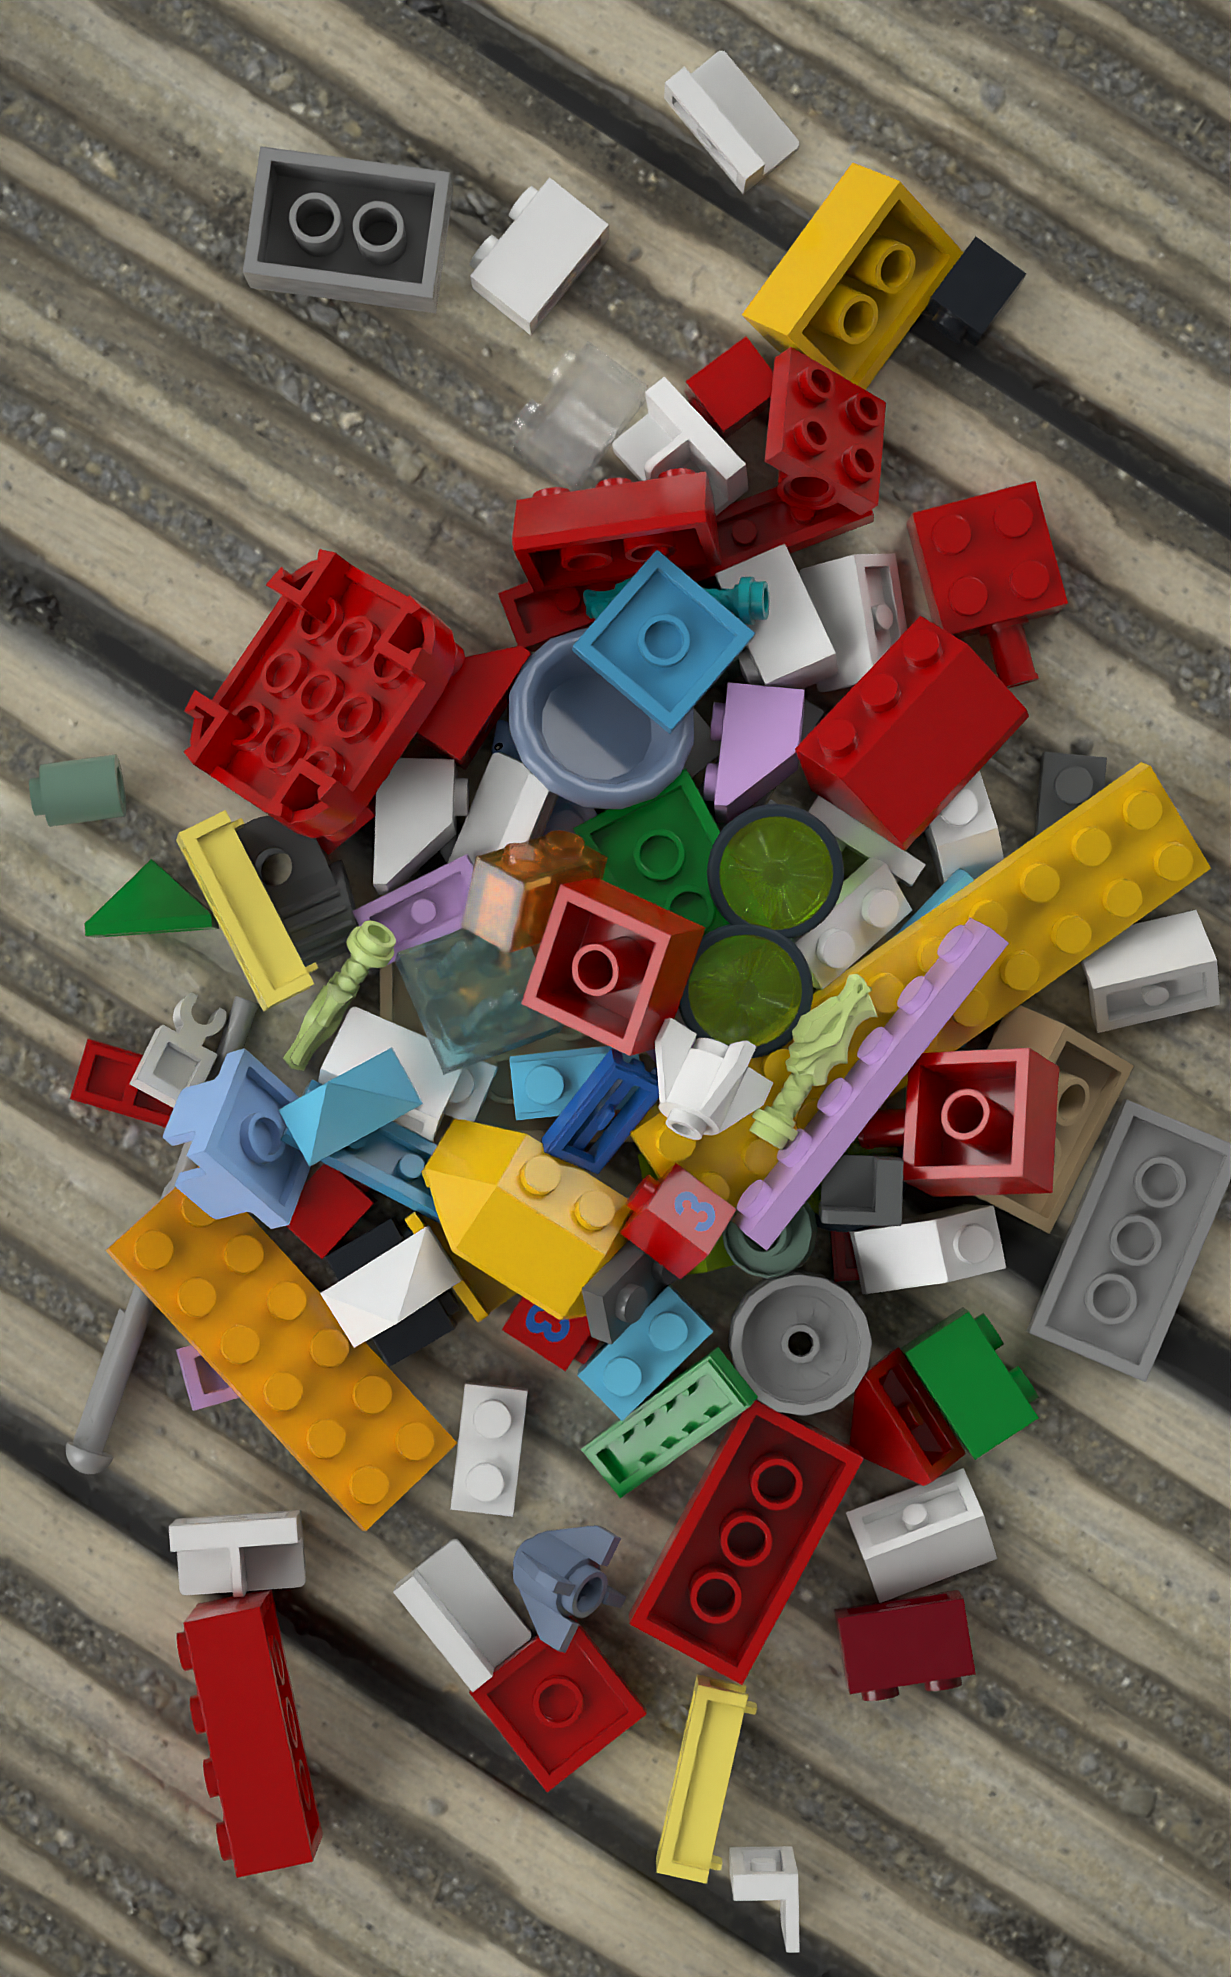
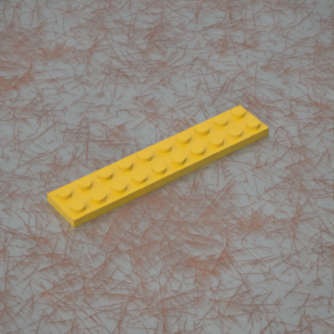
[630,762,1211,1208]

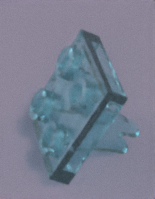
[395,911,564,1075]

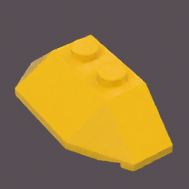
[421,1118,633,1320]

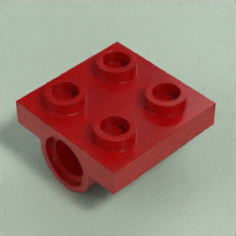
[765,347,886,516]

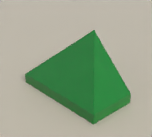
[84,859,219,938]

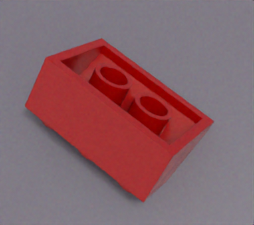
[512,468,722,593]
[795,616,1029,851]

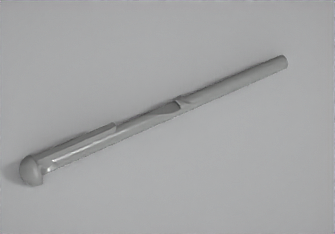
[66,996,259,1474]

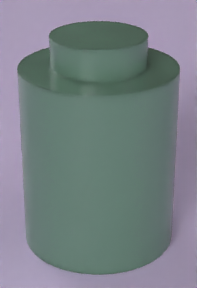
[29,754,126,827]

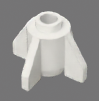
[655,1018,773,1140]

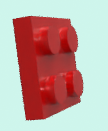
[469,1615,647,1793]

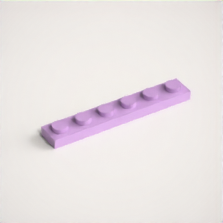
[732,918,1009,1250]

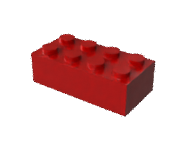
[629,1399,864,1685]
[176,1589,323,1878]

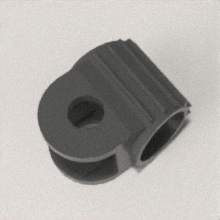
[236,816,359,967]

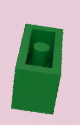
[900,1307,1039,1460]

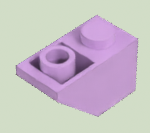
[703,682,804,824]

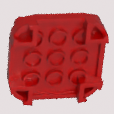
[183,549,465,841]

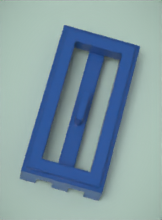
[542,1048,659,1175]

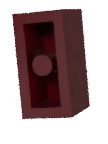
[834,1590,976,1701]

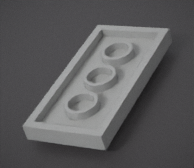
[1026,1099,1231,1382]

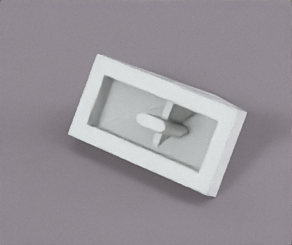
[320,1225,463,1348]

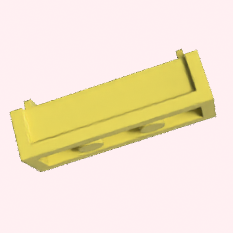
[176,810,318,1012]
[656,1674,757,1884]

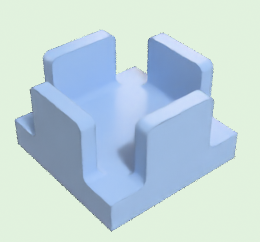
[163,1048,311,1229]

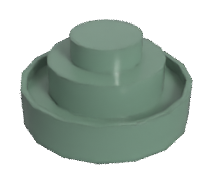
[722,1200,818,1278]

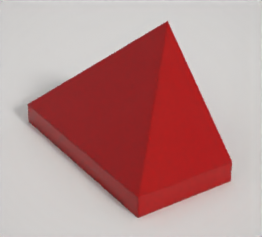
[850,1347,966,1486]

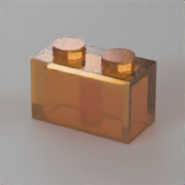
[461,830,608,953]

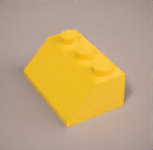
[742,162,964,390]

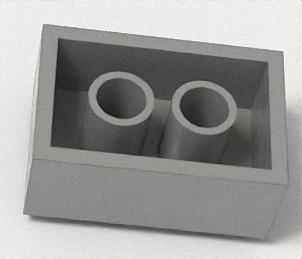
[243,146,453,313]

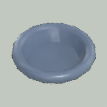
[509,628,694,810]

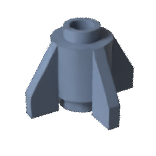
[513,1525,626,1653]

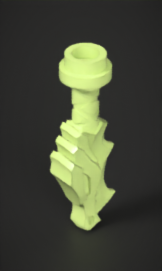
[283,920,396,1071]
[749,974,878,1150]

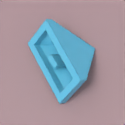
[278,1047,423,1166]

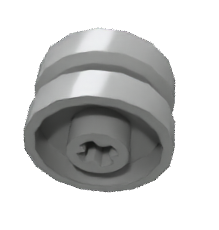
[728,1270,872,1416]

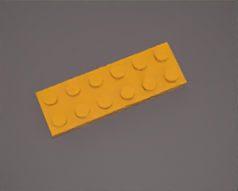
[105,1166,457,1531]

